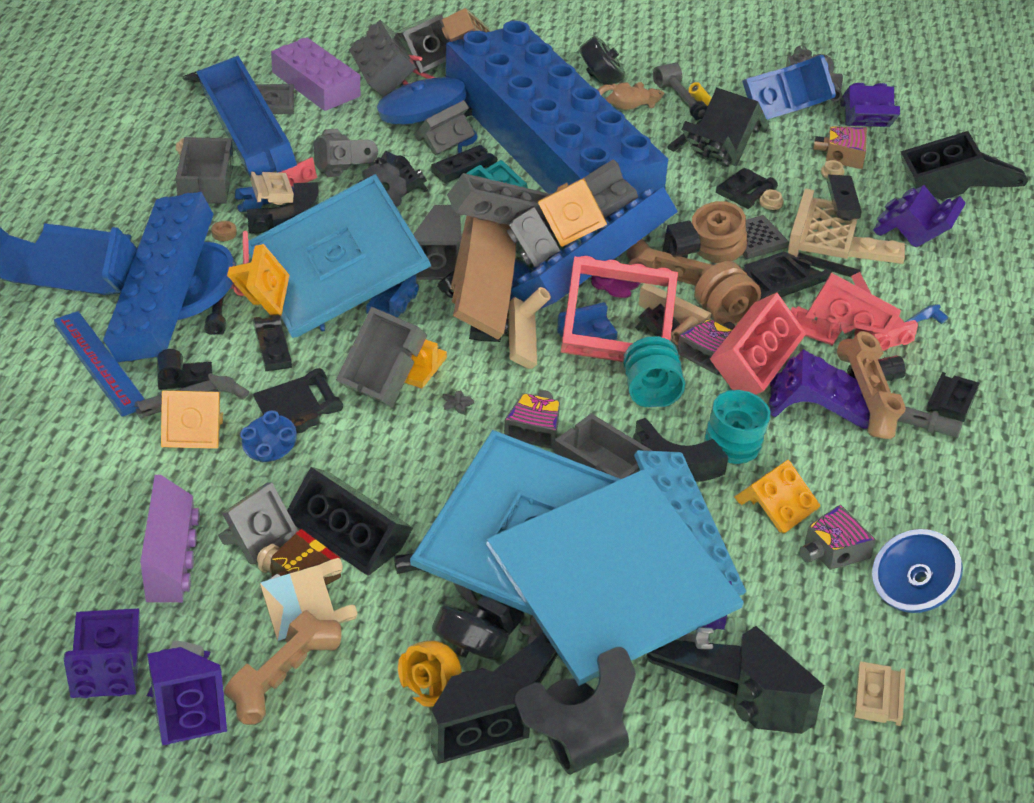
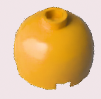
[398,641,462,707]

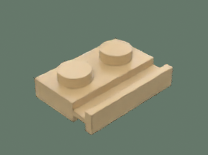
[250,172,294,205]
[854,661,905,726]

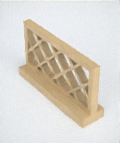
[788,189,857,259]

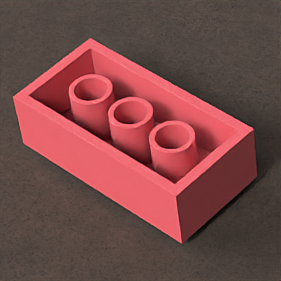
[710,293,806,395]

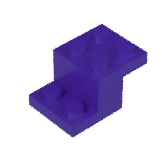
[840,83,900,127]
[873,185,966,247]

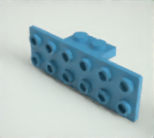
[634,450,746,596]

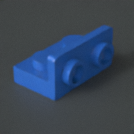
[557,302,618,340]

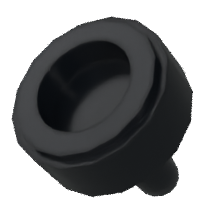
[437,270,455,298]

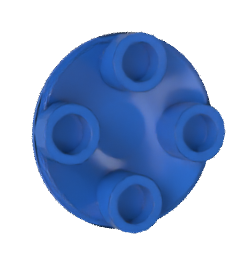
[240,410,297,462]

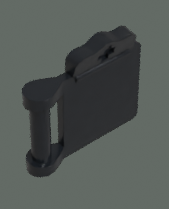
[253,368,343,433]

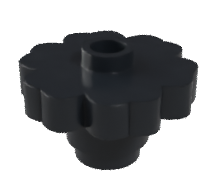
[358,163,406,207]

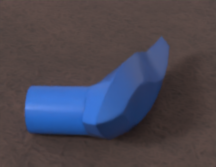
[905,304,948,324]

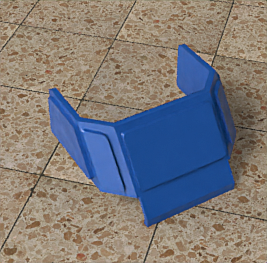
[0,223,138,295]

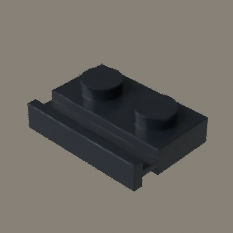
[926,372,980,422]

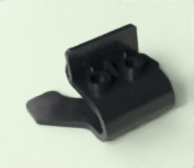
[514,647,636,775]

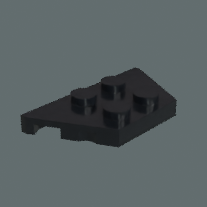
[743,251,832,300]

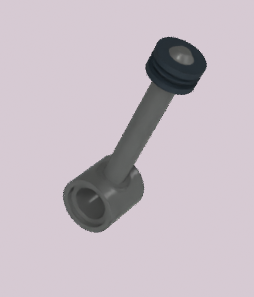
[653,62,708,120]

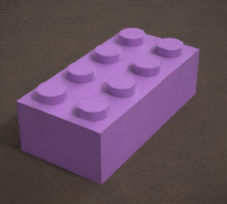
[271,37,361,111]

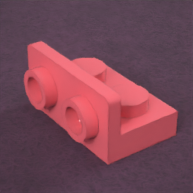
[854,317,918,351]

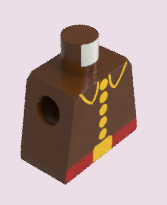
[269,529,341,585]

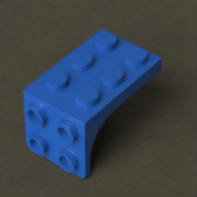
[742,54,836,120]

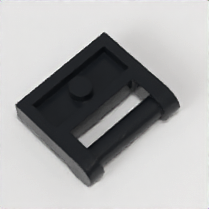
[716,168,778,209]

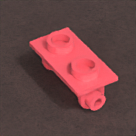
[278,157,317,186]
[790,306,842,346]

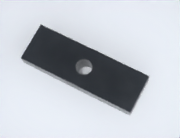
[827,174,862,221]

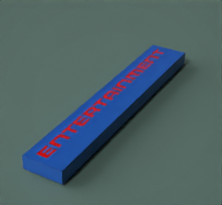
[54,311,145,417]

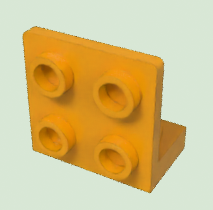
[734,459,820,534]

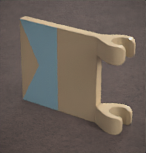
[260,558,358,641]

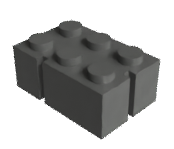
[349,20,417,97]
[175,137,234,204]
[336,307,427,408]
[554,413,652,479]

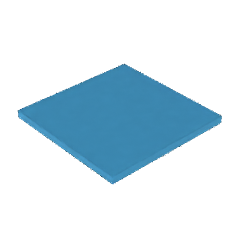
[248,174,431,338]
[410,430,621,615]
[487,469,743,686]

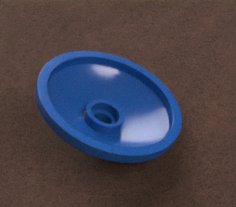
[872,529,963,613]

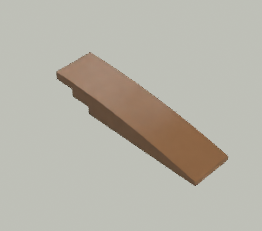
[451,216,516,339]

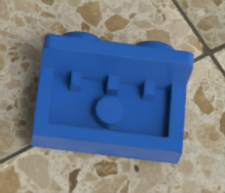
[366,274,419,318]

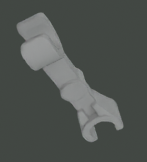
[676,628,713,649]

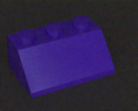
[147,647,227,745]

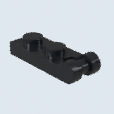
[431,145,498,183]
[253,314,292,372]

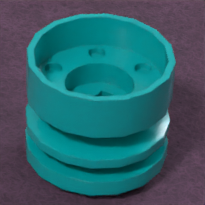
[623,336,685,407]
[704,390,770,464]

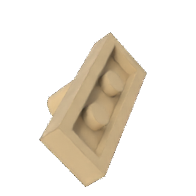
[639,283,711,345]
[508,287,551,369]

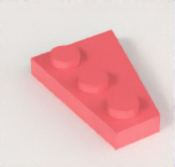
[805,273,901,334]

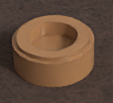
[211,221,237,241]

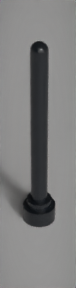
[204,296,226,335]

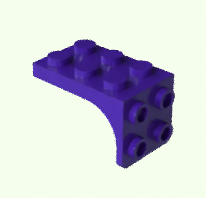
[769,349,870,429]
[64,608,140,698]

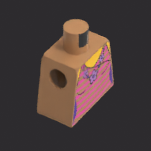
[813,126,867,169]

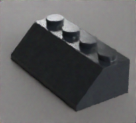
[287,467,413,576]

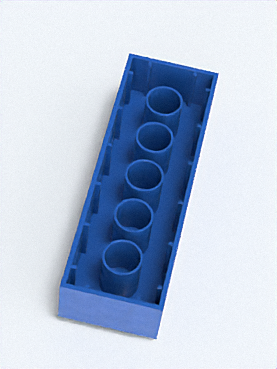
[446,21,668,218]

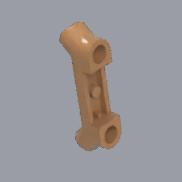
[627,239,714,286]
[837,331,906,439]
[224,611,341,725]

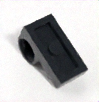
[662,220,701,258]
[157,349,213,390]

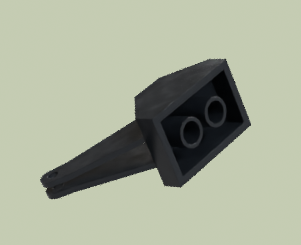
[900,131,1028,200]
[646,626,825,734]
[431,632,558,764]

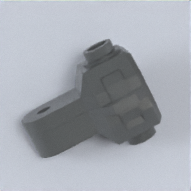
[313,129,378,177]

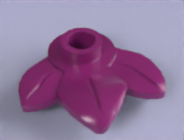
[591,275,641,298]

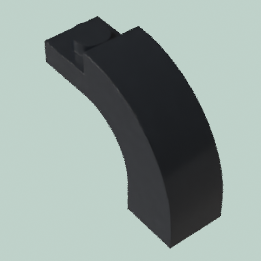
[247,182,319,233]
[633,418,728,482]

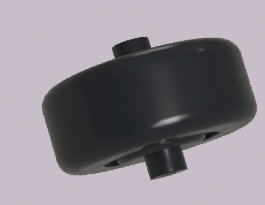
[580,36,625,85]
[432,604,509,660]

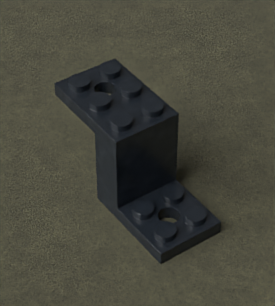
[681,87,769,167]

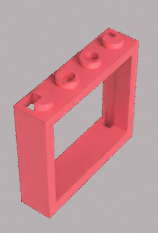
[561,256,678,362]

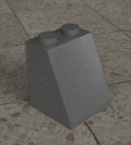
[395,14,451,73]
[413,205,462,280]

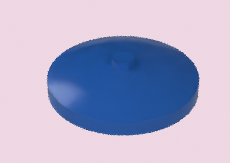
[377,77,467,124]
[178,242,237,320]

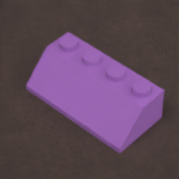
[140,475,200,603]

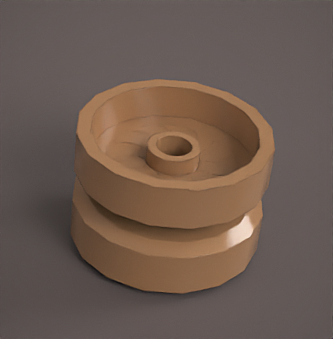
[692,201,747,263]
[694,261,761,325]

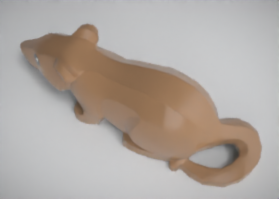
[597,82,664,110]

